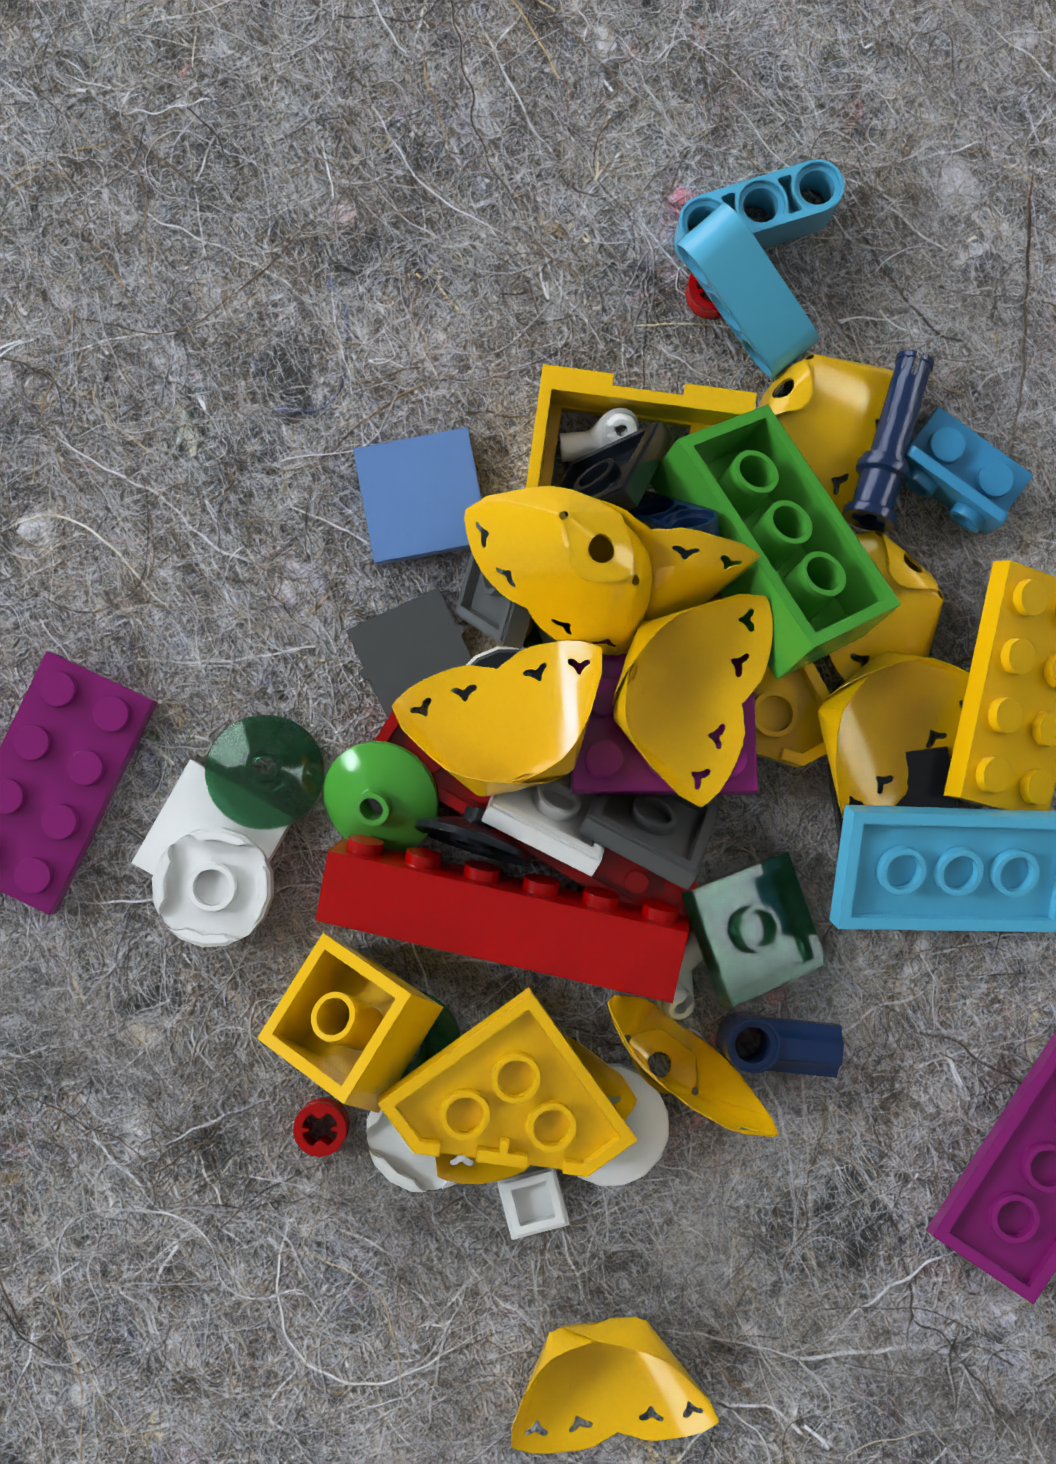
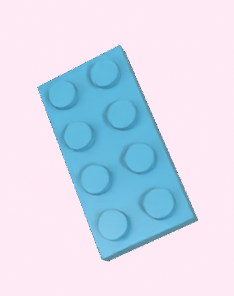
[829,805,1056,932]

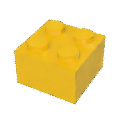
[257,933,443,1113]

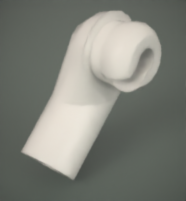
[559,408,639,462]
[656,929,713,1020]

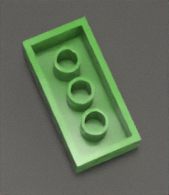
[650,405,901,680]

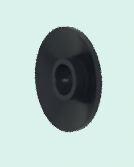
[415,806,532,866]

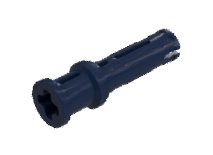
[842,350,934,532]

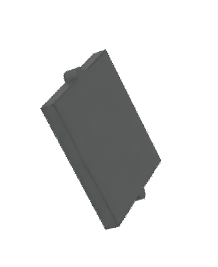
[346,587,472,718]

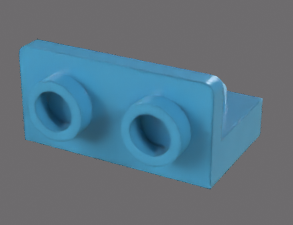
[904,406,1034,535]

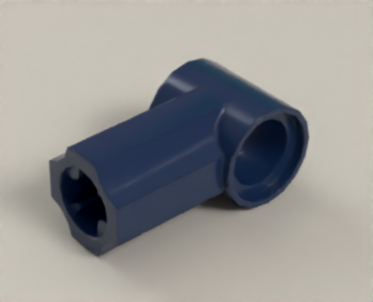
[716,1011,844,1078]

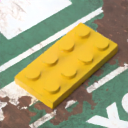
[944,560,1056,811]

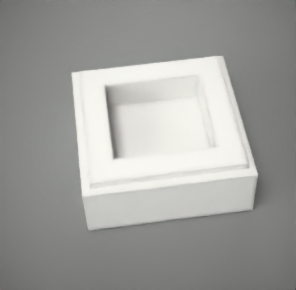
[497,1166,570,1240]

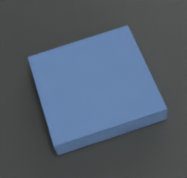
[353,427,481,566]

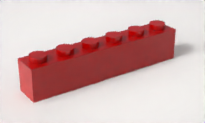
[315,834,690,1003]

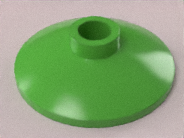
[324,741,439,852]

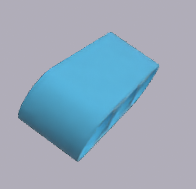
[673,159,845,263]
[675,203,820,379]

